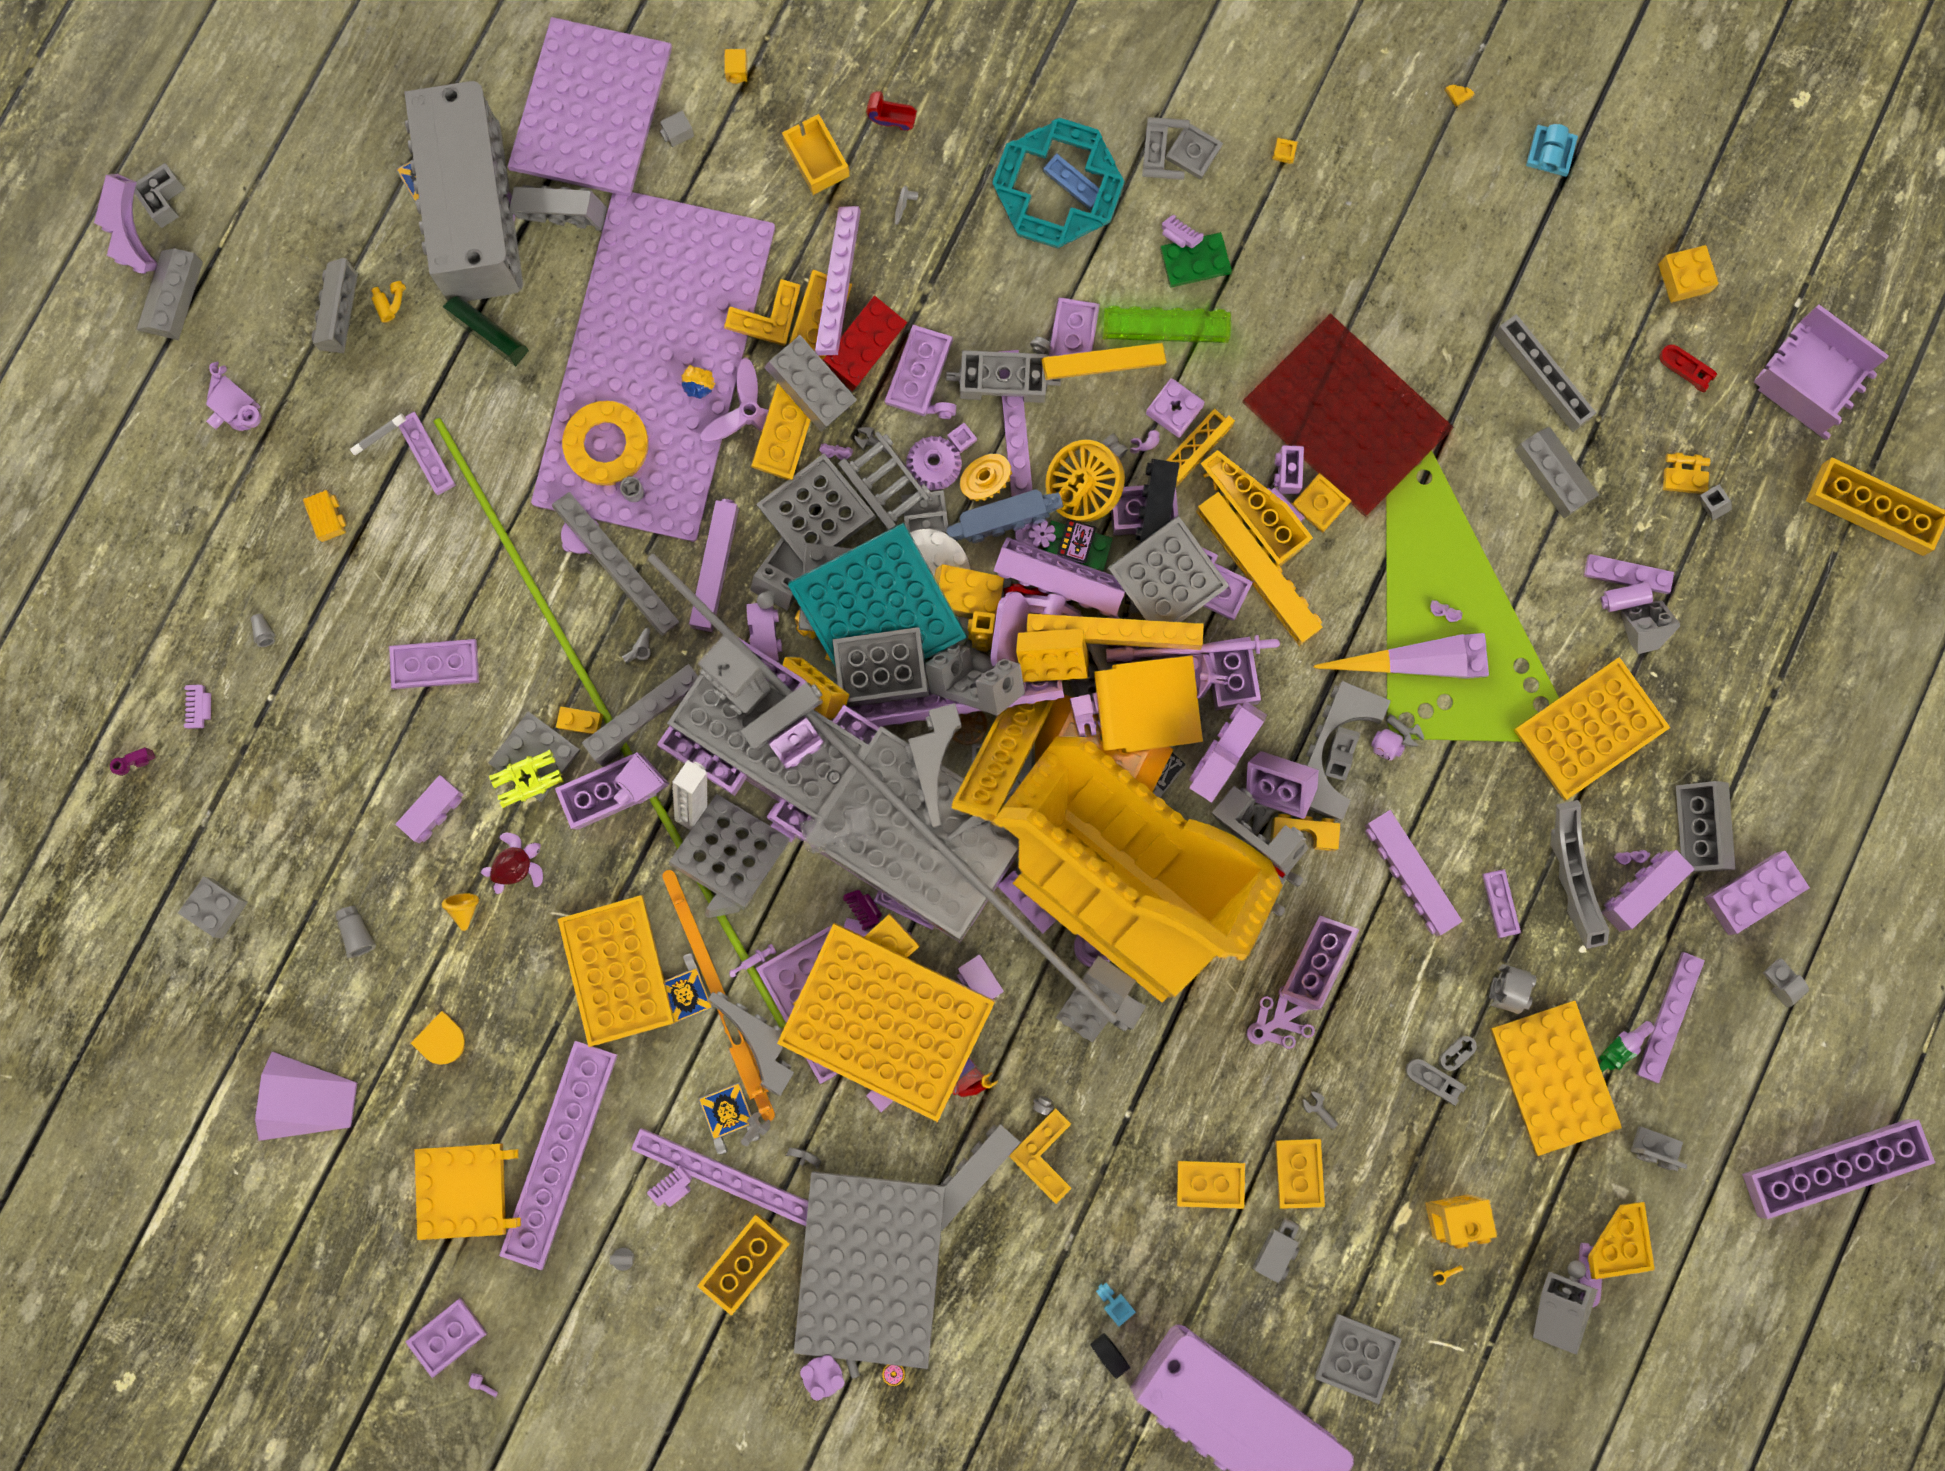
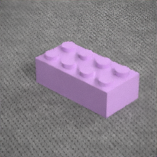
[555,754,657,830]
[1601,850,1695,932]
[1704,851,1810,935]

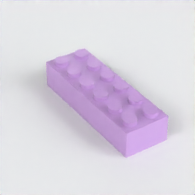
[994,537,1125,616]

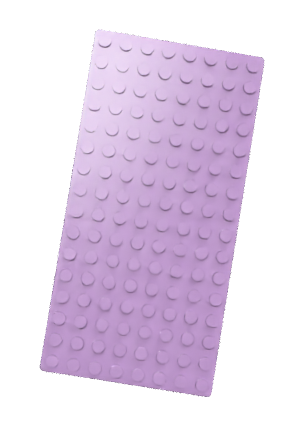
[531,192,775,542]

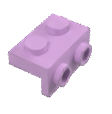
[768,716,823,768]

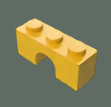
[1270,814,1340,851]

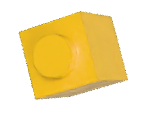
[724,49,748,84]

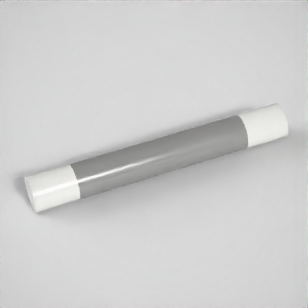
[350,414,406,456]

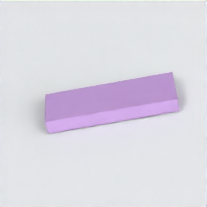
[1482,869,1521,938]

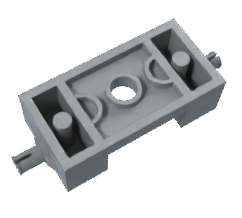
[946,350,1061,403]

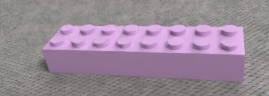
[1742,1119,1935,1219]

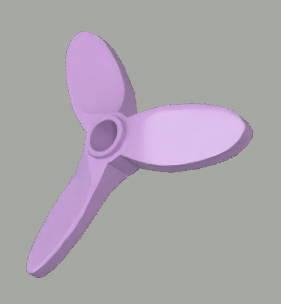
[700,358,768,443]

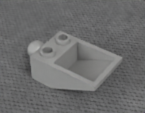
[750,537,803,611]
[1533,1260,1598,1355]

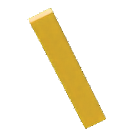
[1042,343,1167,380]

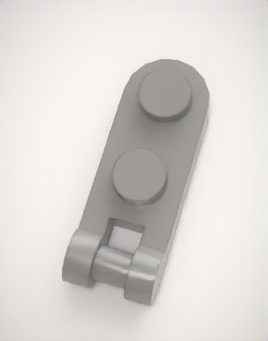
[1405,1059,1466,1106]

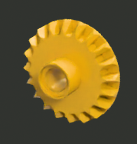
[960,454,1012,502]

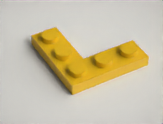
[724,279,801,346]
[1009,1108,1072,1204]

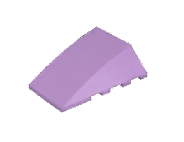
[255,1052,357,1141]

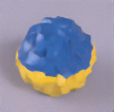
[681,365,715,399]

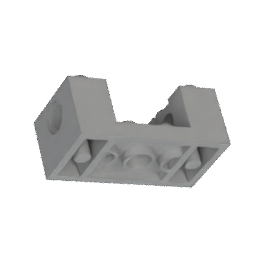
[925,643,1025,716]
[1212,786,1309,875]

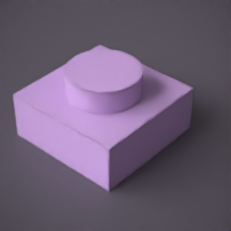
[947,423,977,453]

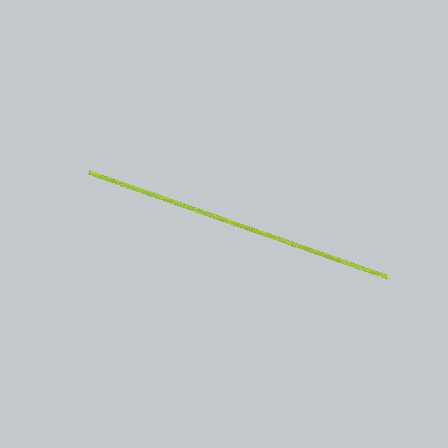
[433,418,786,1029]

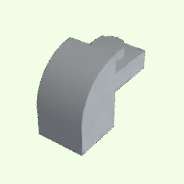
[1325,727,1360,781]
[1763,958,1809,1007]

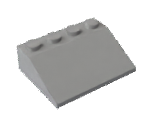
[833,627,930,708]

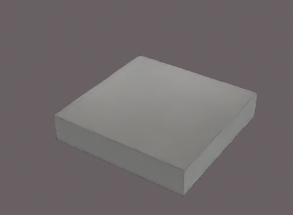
[1166,123,1223,180]

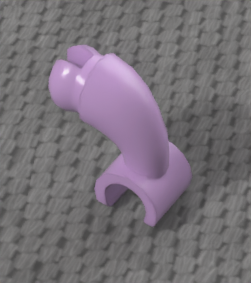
[1130,430,1160,453]

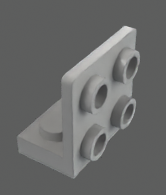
[1630,1126,1687,1172]

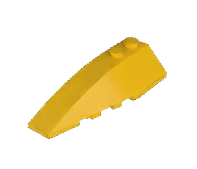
[1201,450,1314,566]

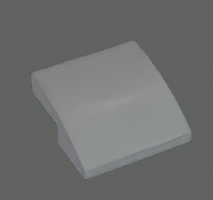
[901,490,948,533]

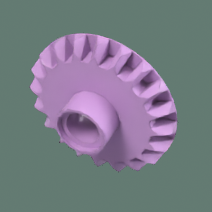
[906,436,962,490]

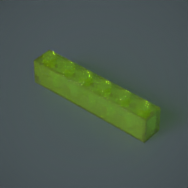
[1102,306,1231,343]

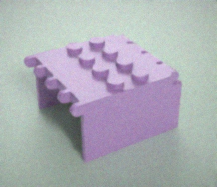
[1754,305,1889,440]

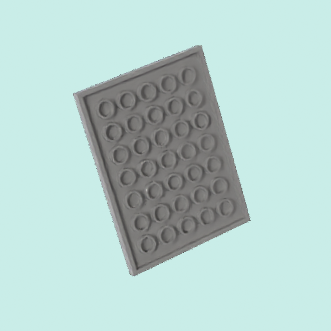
[794,1171,946,1369]

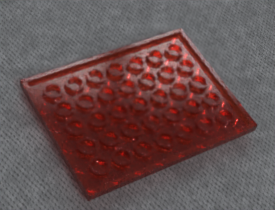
[1243,313,1454,517]

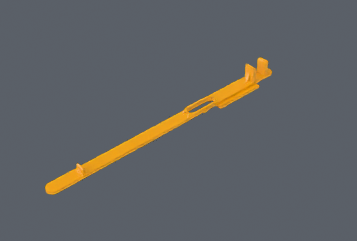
[662,870,775,1121]

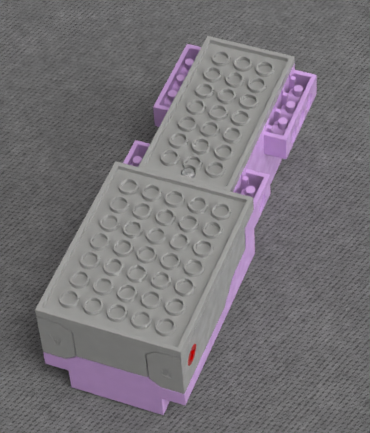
[657,637,1019,943]

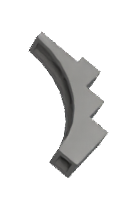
[1550,800,1609,949]

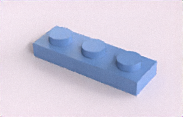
[1043,153,1100,210]

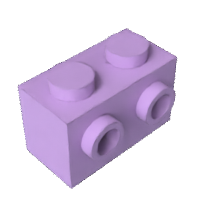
[1274,445,1304,495]

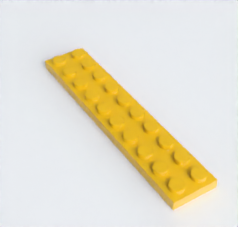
[751,269,852,480]
[951,700,1055,821]

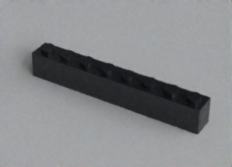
[1122,459,1180,620]

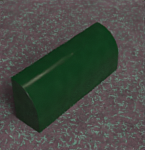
[443,296,529,367]

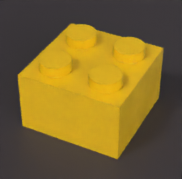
[1658,245,1719,303]

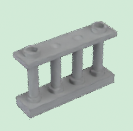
[838,432,932,530]

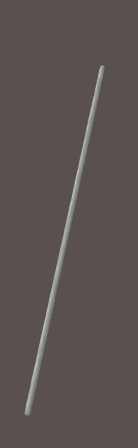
[647,554,1119,1024]

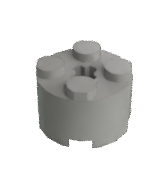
[1489,964,1537,1014]

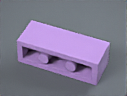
[395,775,464,843]

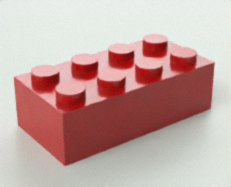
[823,295,908,392]

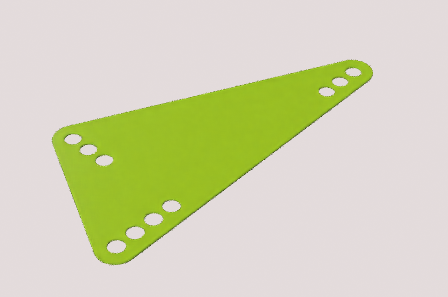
[1386,421,1559,742]

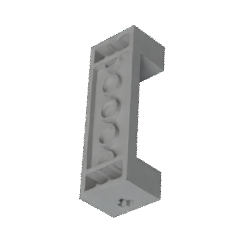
[698,635,772,717]

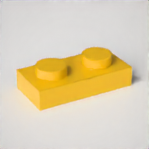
[556,707,603,734]

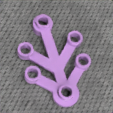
[1247,986,1318,1049]

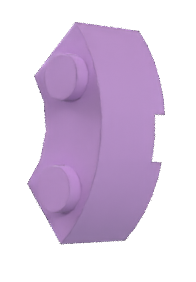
[747,603,782,661]

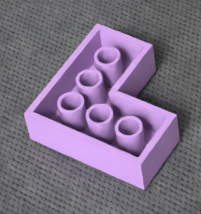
[1189,701,1267,803]

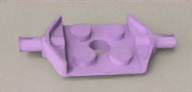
[1137,653,1228,698]

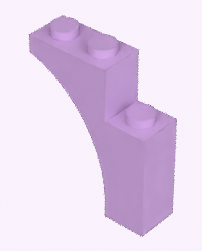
[94,174,157,274]

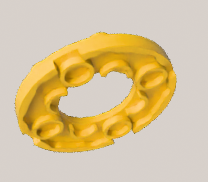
[562,401,649,486]

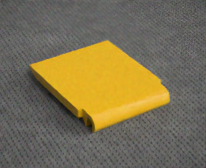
[1094,655,1203,752]

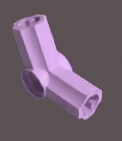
[1024,594,1083,617]

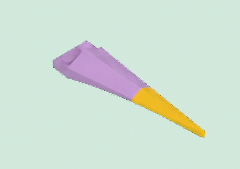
[1314,633,1489,679]

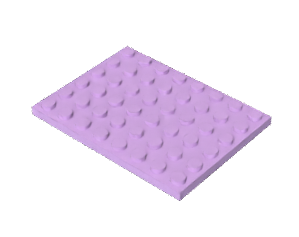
[508,17,672,197]

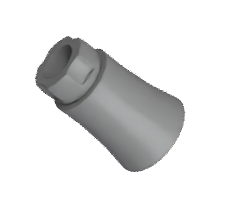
[335,906,377,958]

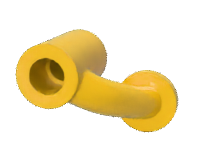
[371,281,406,322]

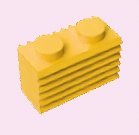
[303,490,347,542]

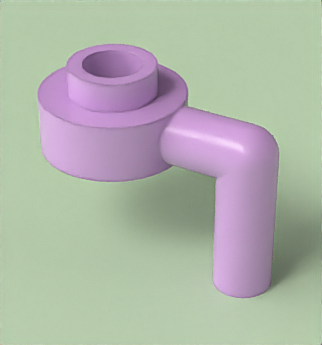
[926,402,956,419]

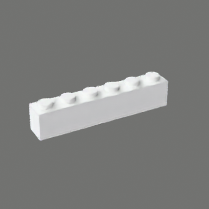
[672,760,707,830]

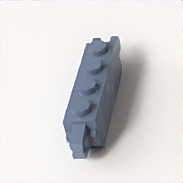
[946,489,1064,543]

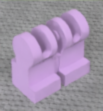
[1069,693,1101,737]

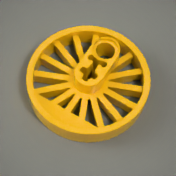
[1046,440,1125,522]

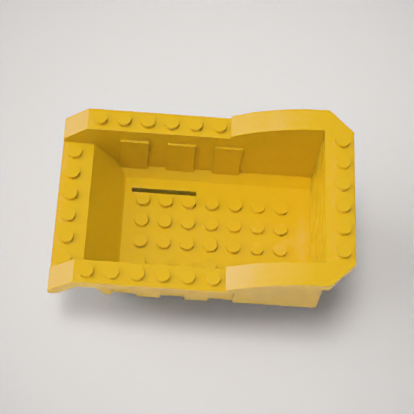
[991,737,1283,1003]

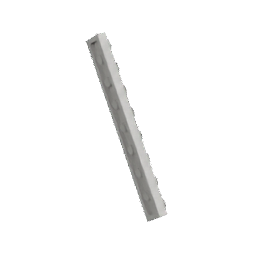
[552,492,679,636]

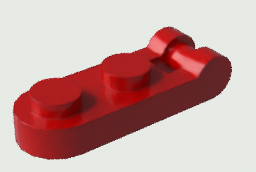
[1659,344,1717,392]

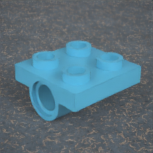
[1526,124,1578,177]

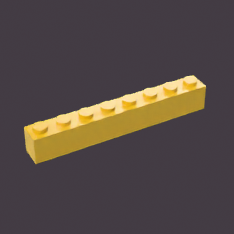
[1196,492,1323,646]
[1027,614,1204,650]

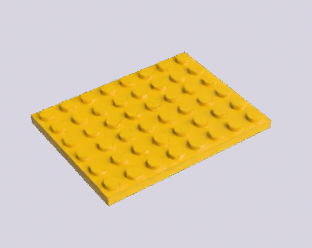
[777,922,995,1122]

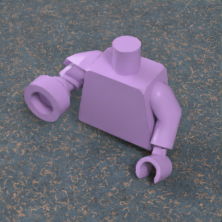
[206,361,262,431]

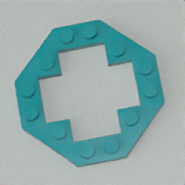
[992,118,1125,249]

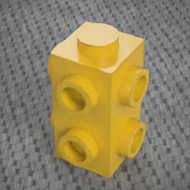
[968,611,996,652]

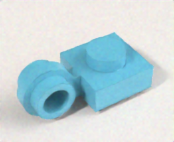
[1096,1283,1136,1327]

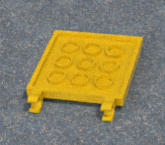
[415,1143,521,1240]

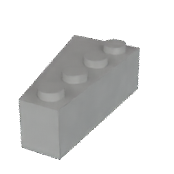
[509,185,607,231]

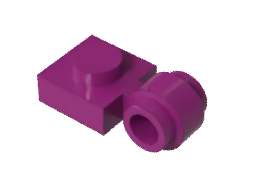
[110,747,155,776]

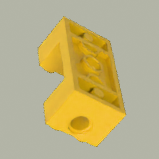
[1425,1194,1497,1249]

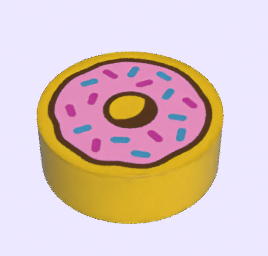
[882,1364,905,1386]

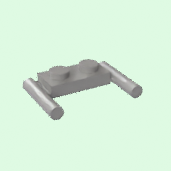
[1142,117,1189,180]

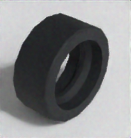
[1090,1333,1130,1379]

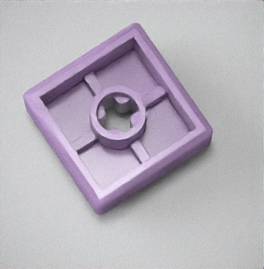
[1146,378,1205,438]

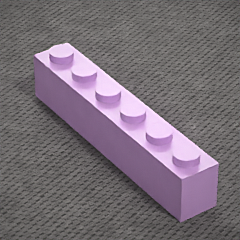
[1365,810,1463,936]

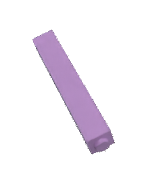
[689,499,739,632]

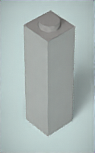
[740,682,823,750]

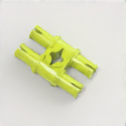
[489,749,564,808]

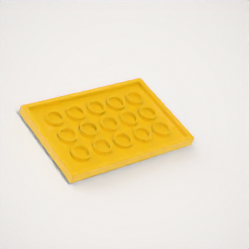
[1514,657,1670,801]
[557,895,675,1047]
[1490,1001,1622,1156]

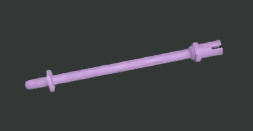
[1106,635,1280,663]

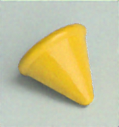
[441,893,479,931]

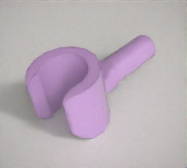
[469,1373,498,1397]

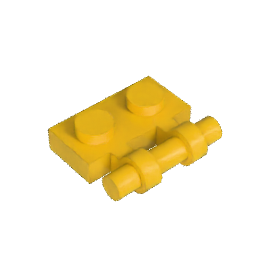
[1663,452,1711,494]

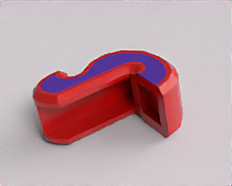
[866,91,917,131]

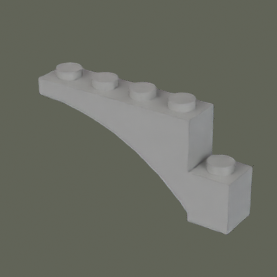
[905,703,961,829]
[707,991,794,1097]

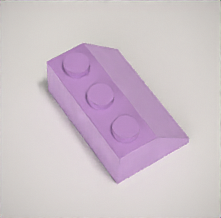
[1246,751,1319,819]

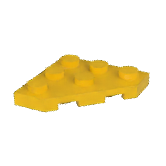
[1588,1202,1655,1279]

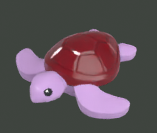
[481,833,543,894]

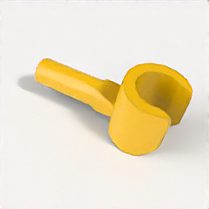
[1433,1265,1463,1285]

